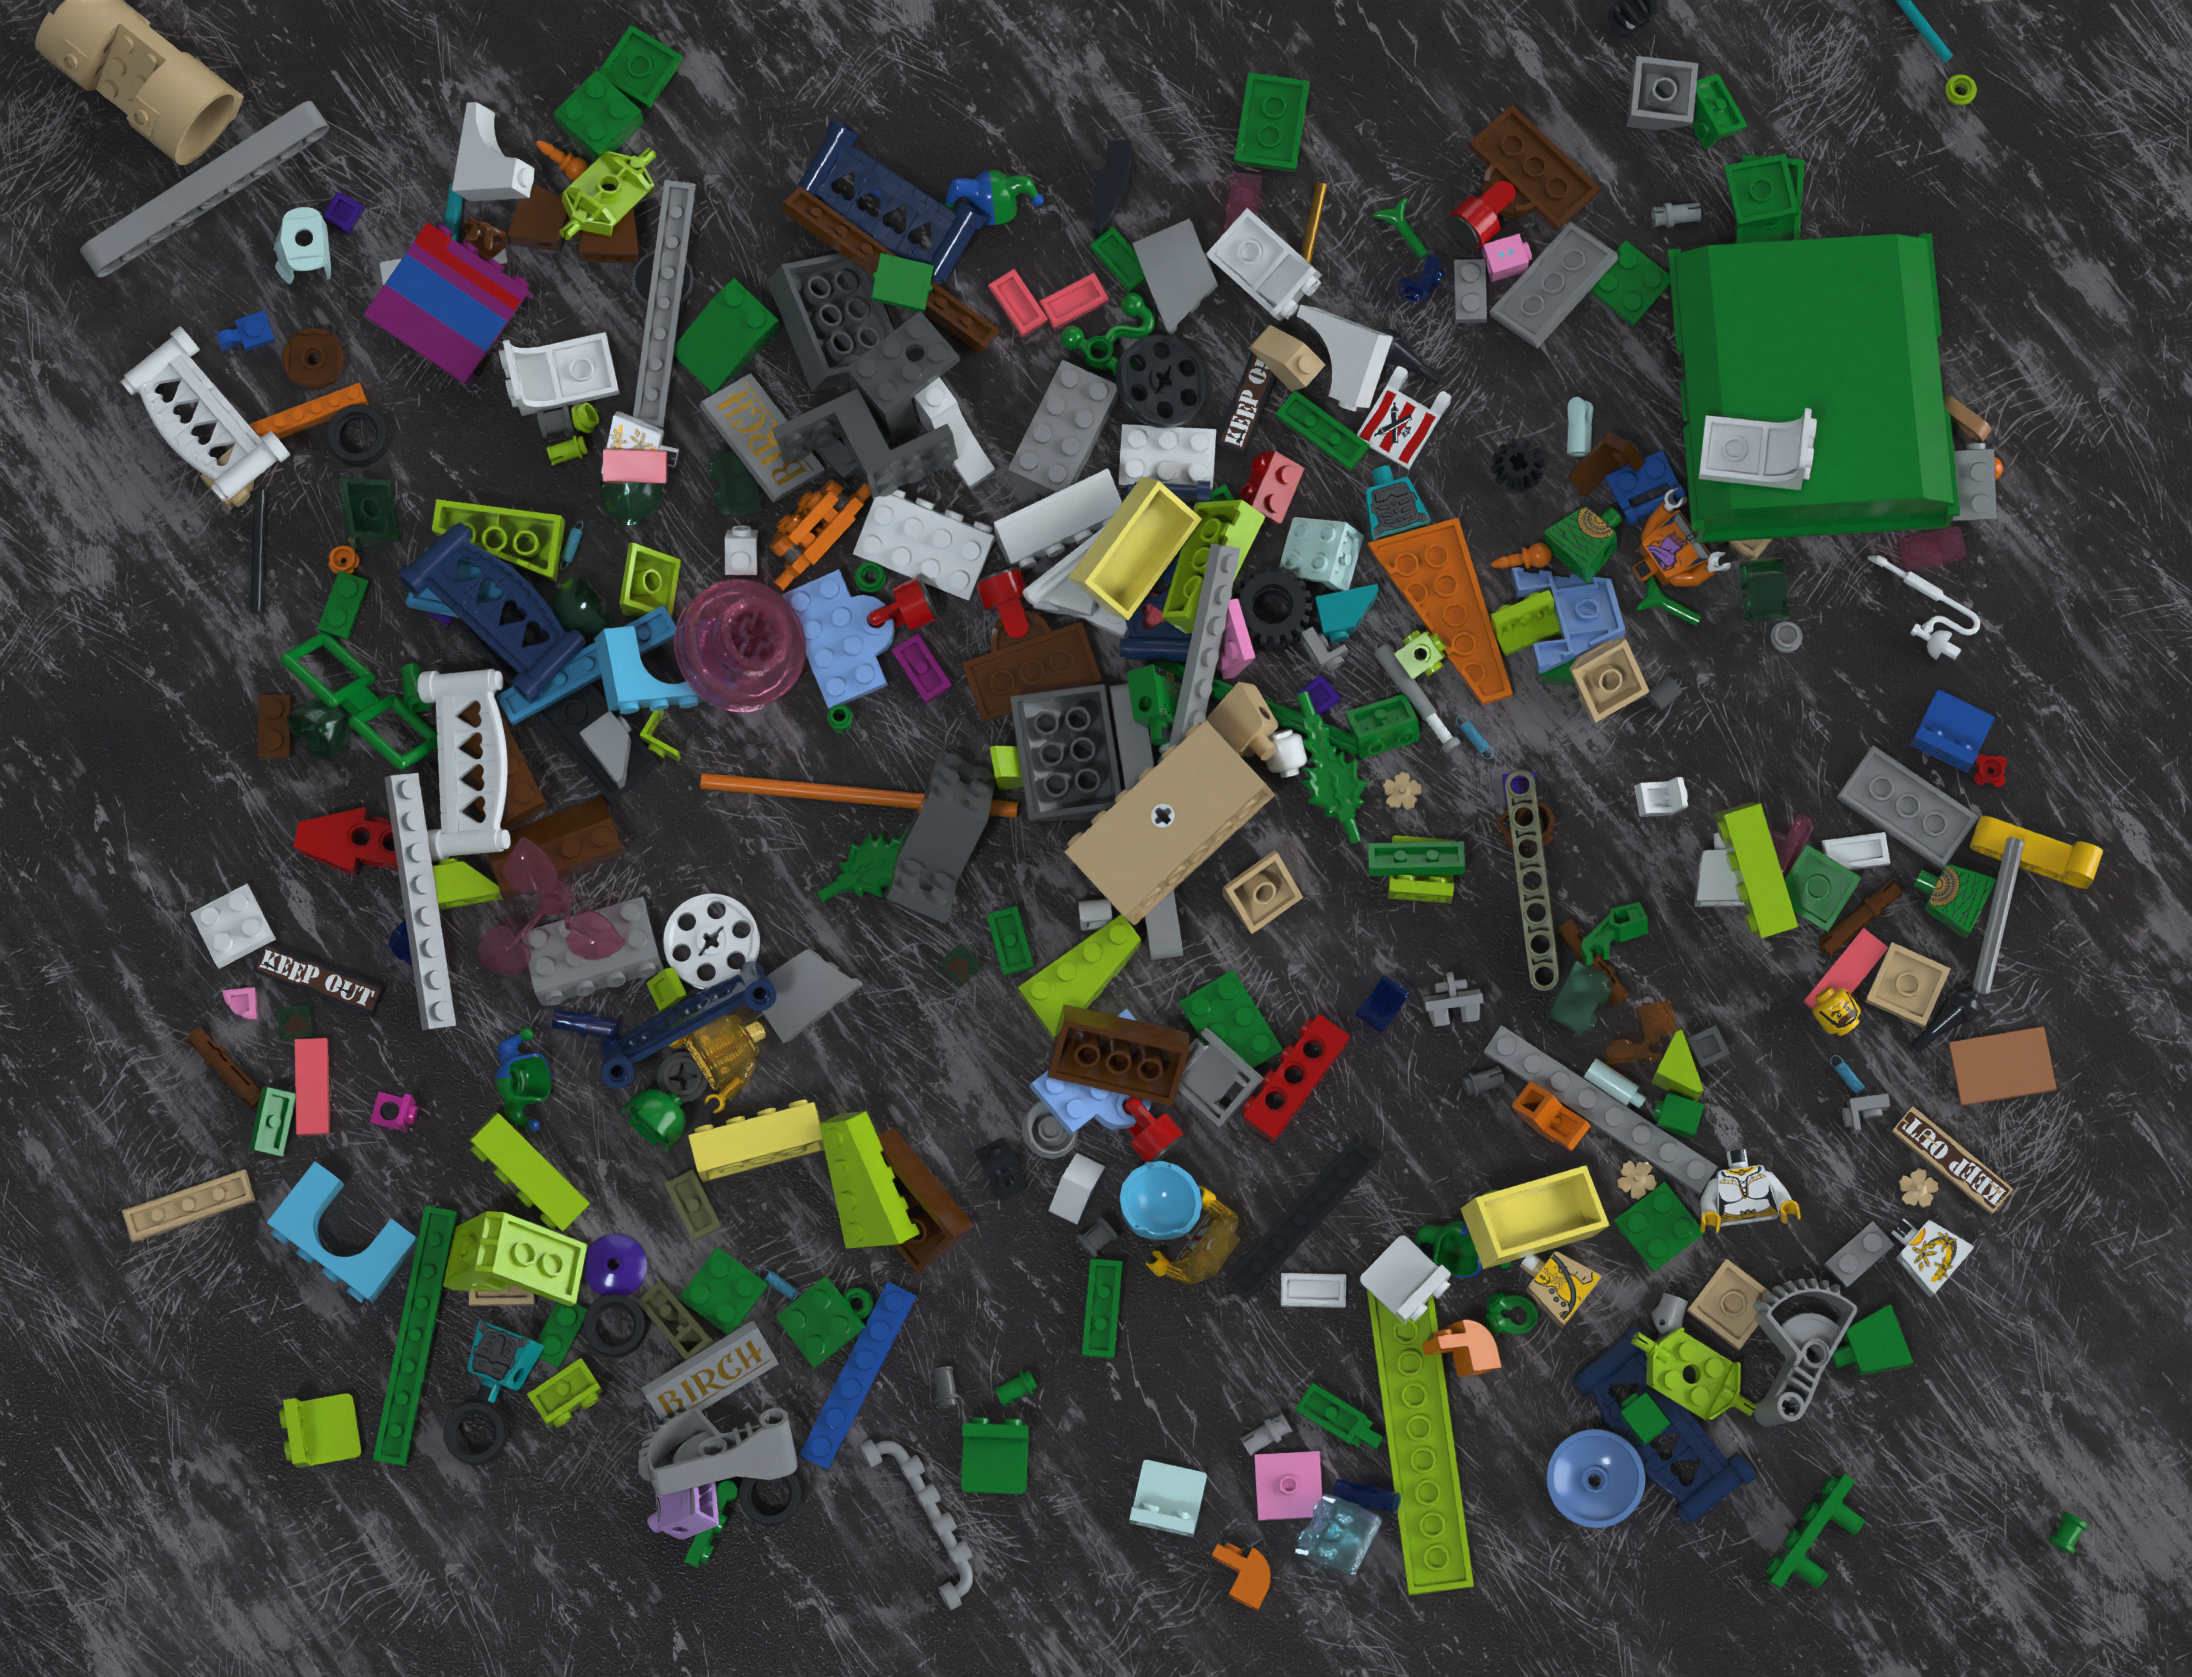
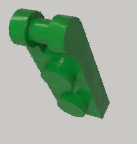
[684,1480,739,1569]

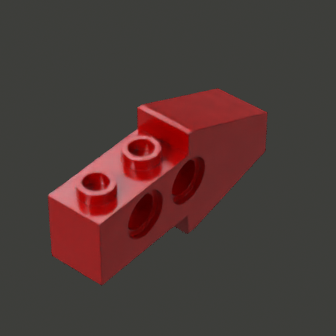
[293,808,398,876]

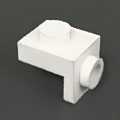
[725,525,758,575]
[1634,777,1688,817]

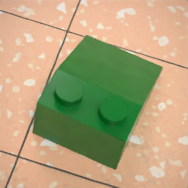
[673,278,781,394]

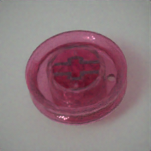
[674,579,806,712]

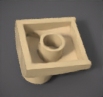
[1569,637,1650,723]

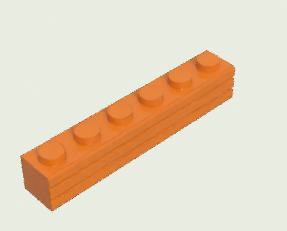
[249,382,369,439]

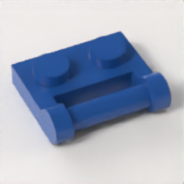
[1605,450,1686,527]

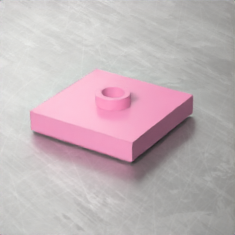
[1254,1451,1323,1521]

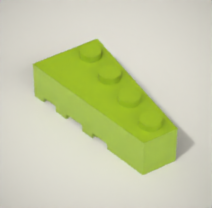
[432,499,565,582]
[1161,500,1266,634]
[1713,802,1798,938]
[1018,914,1141,1042]
[819,1111,920,1249]
[467,1112,590,1231]

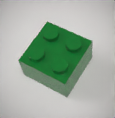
[553,70,644,161]

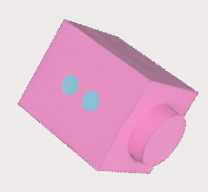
[1482,234,1532,282]

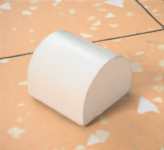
[1078,899,1112,931]

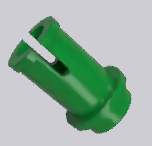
[827,704,852,734]
[994,1370,1038,1406]

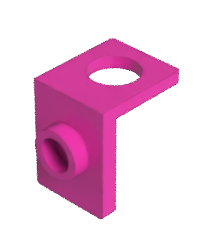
[370,1092,418,1132]

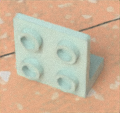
[1279,517,1364,592]
[1129,1460,1207,1537]

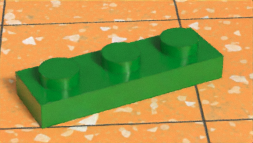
[1275,390,1370,472]
[1368,841,1465,876]
[1082,1259,1123,1359]

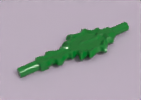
[1296,691,1368,845]
[817,826,909,902]

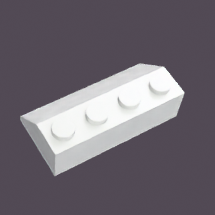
[994,468,1122,571]

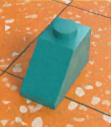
[1315,584,1379,643]

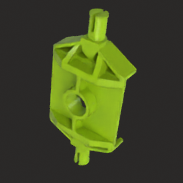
[559,147,656,240]
[1631,1327,1756,1421]

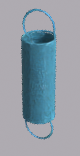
[560,521,583,570]
[1456,715,1494,759]
[1830,1055,1869,1097]
[759,1268,802,1300]

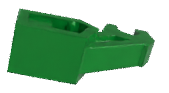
[1581,902,1648,966]

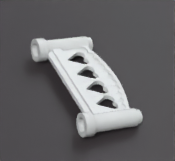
[120,326,290,502]
[418,669,511,862]

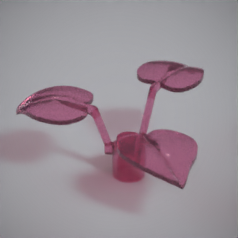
[479,837,626,975]

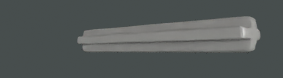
[1972,837,2024,995]

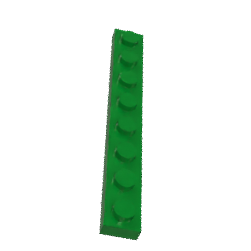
[373,1206,458,1467]

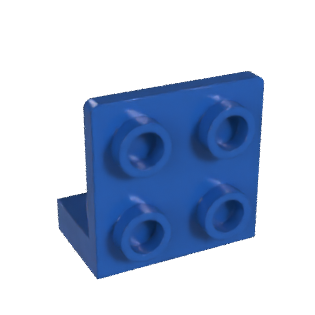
[1910,690,1995,774]

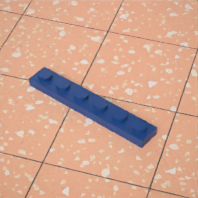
[799,1281,917,1471]

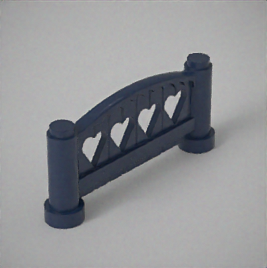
[798,119,987,284]
[1120,480,1211,662]
[396,522,586,704]
[599,961,776,1089]
[1572,1323,1757,1524]

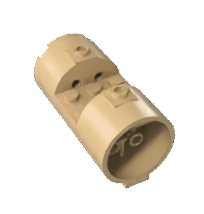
[35,0,244,165]

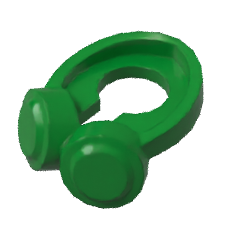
[1485,1292,1538,1335]

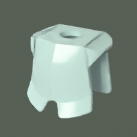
[273,207,331,284]

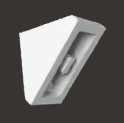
[1049,1153,1106,1225]

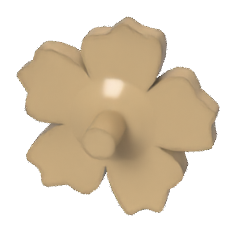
[1383,771,1422,810]
[1617,1161,1657,1200]
[1899,1168,1939,1208]

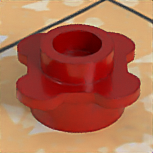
[1974,754,2007,787]

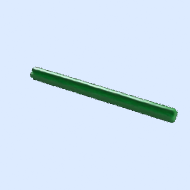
[1156,661,1358,755]

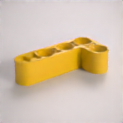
[1970,816,2103,889]

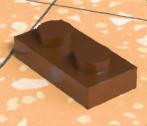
[258,695,292,760]

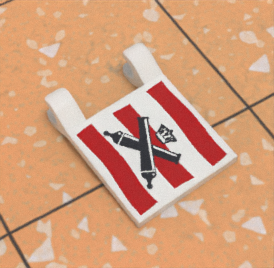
[1357,366,1451,470]

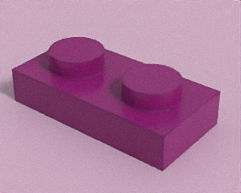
[891,633,952,705]

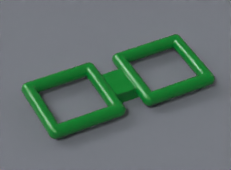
[280,632,438,770]

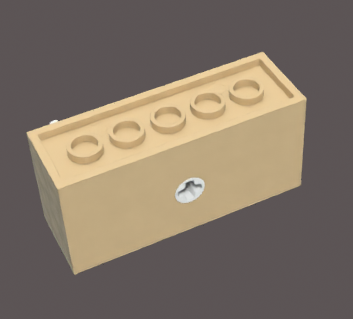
[1064,720,1275,926]

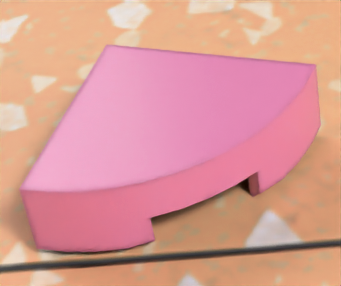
[222,987,258,1021]

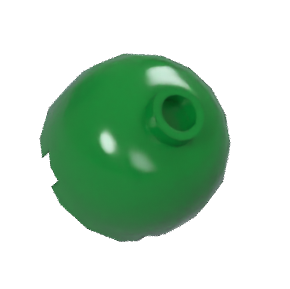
[621,1089,686,1152]

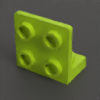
[1388,835,1456,904]

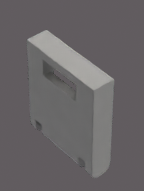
[1178,1028,1264,1128]

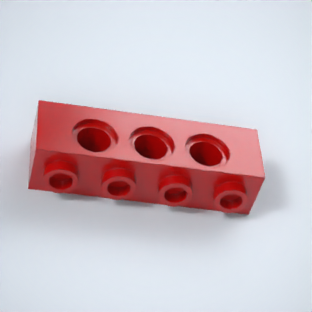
[1241,1014,1350,1144]

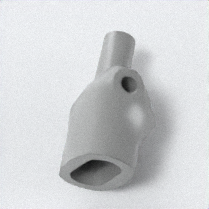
[1652,1293,1688,1341]

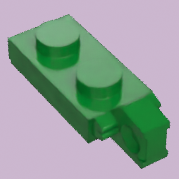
[1295,1383,1383,1450]

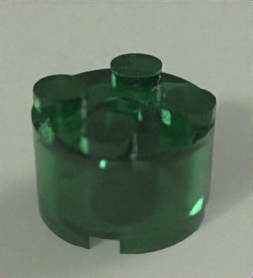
[1739,556,1790,624]

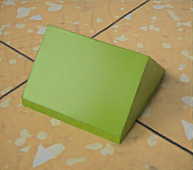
[619,543,681,619]
[1651,1030,1704,1102]

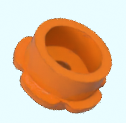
[329,545,360,574]

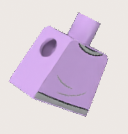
[647,1482,719,1539]

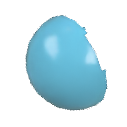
[1120,1161,1202,1240]

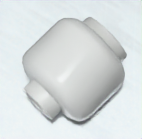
[1265,729,1307,778]

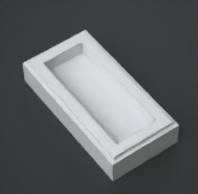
[1821,832,1890,870]
[1281,1273,1346,1308]

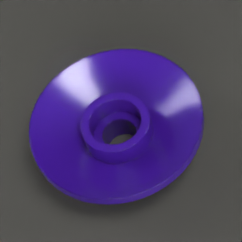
[583,1234,647,1296]

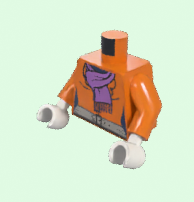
[1632,488,1731,587]

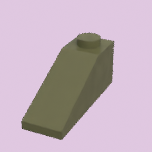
[636,1280,715,1360]

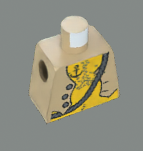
[1520,1251,1602,1328]

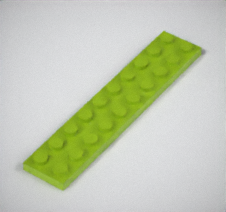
[1366,1289,1474,1596]

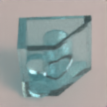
[1296,1494,1383,1577]

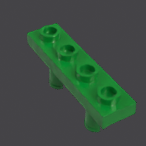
[1763,1474,1865,1588]

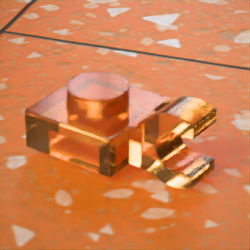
[1605,1036,1662,1064]

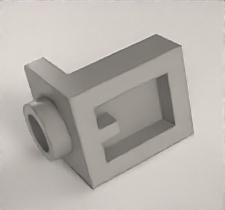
[1300,627,1348,672]
[1842,1094,1890,1134]

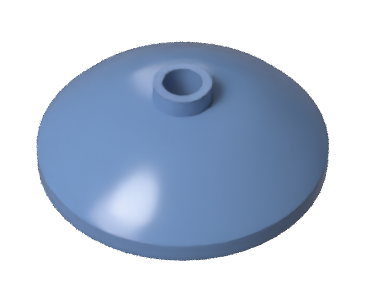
[1546,1429,1645,1528]

